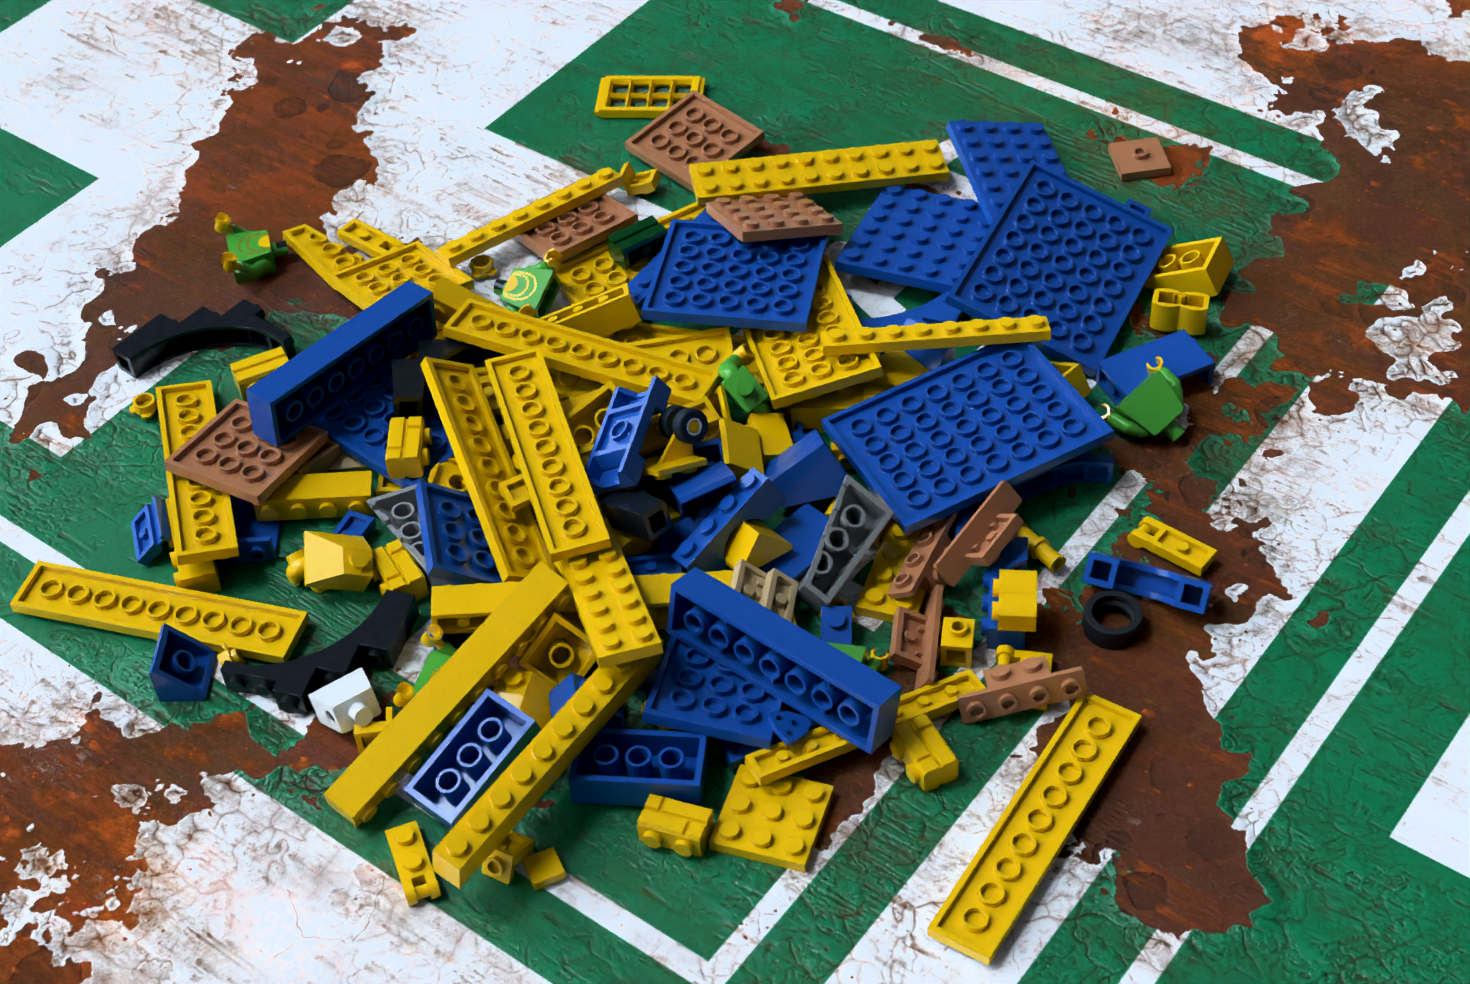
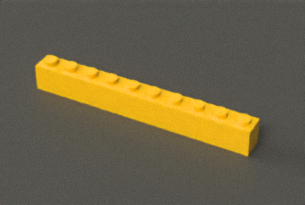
[324,561,570,828]
[431,570,734,634]
[432,638,663,889]

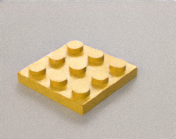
[709,764,834,873]

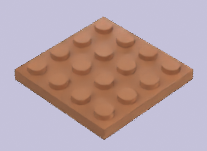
[624,90,765,193]
[499,182,639,263]
[706,192,843,242]
[164,398,329,506]

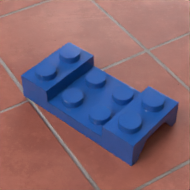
[585,376,672,495]

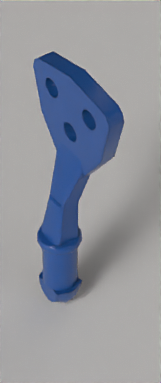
[768,711,822,746]

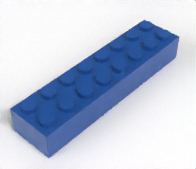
[246,280,437,448]
[666,567,902,755]

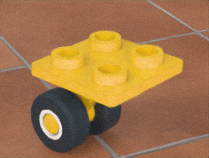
[642,405,708,480]

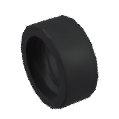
[1082,590,1144,650]

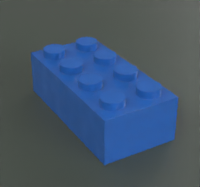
[403,688,541,830]
[568,728,710,807]

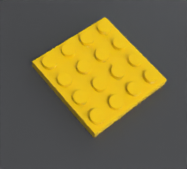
[328,241,475,310]

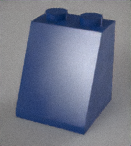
[763,429,850,508]

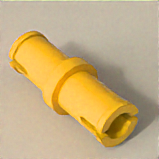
[1016,524,1066,573]

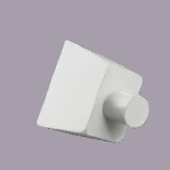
[308,668,382,733]

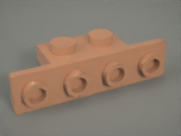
[933,480,1024,586]
[887,513,957,599]
[889,584,945,690]
[957,656,1089,724]

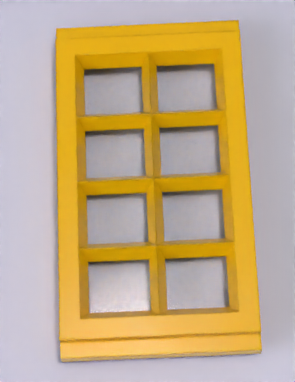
[594,76,706,118]

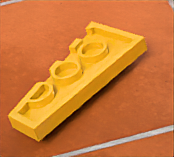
[282,224,364,290]

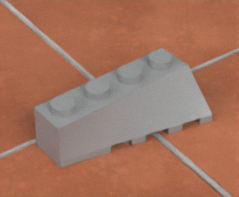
[796,474,894,612]
[367,484,453,589]

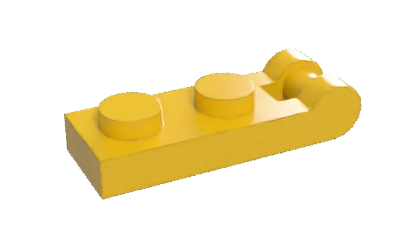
[337,218,405,257]
[1127,516,1217,576]
[385,820,441,907]

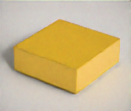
[522,847,567,891]

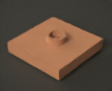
[1108,137,1172,181]

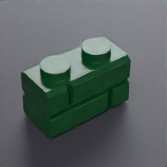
[607,215,668,270]

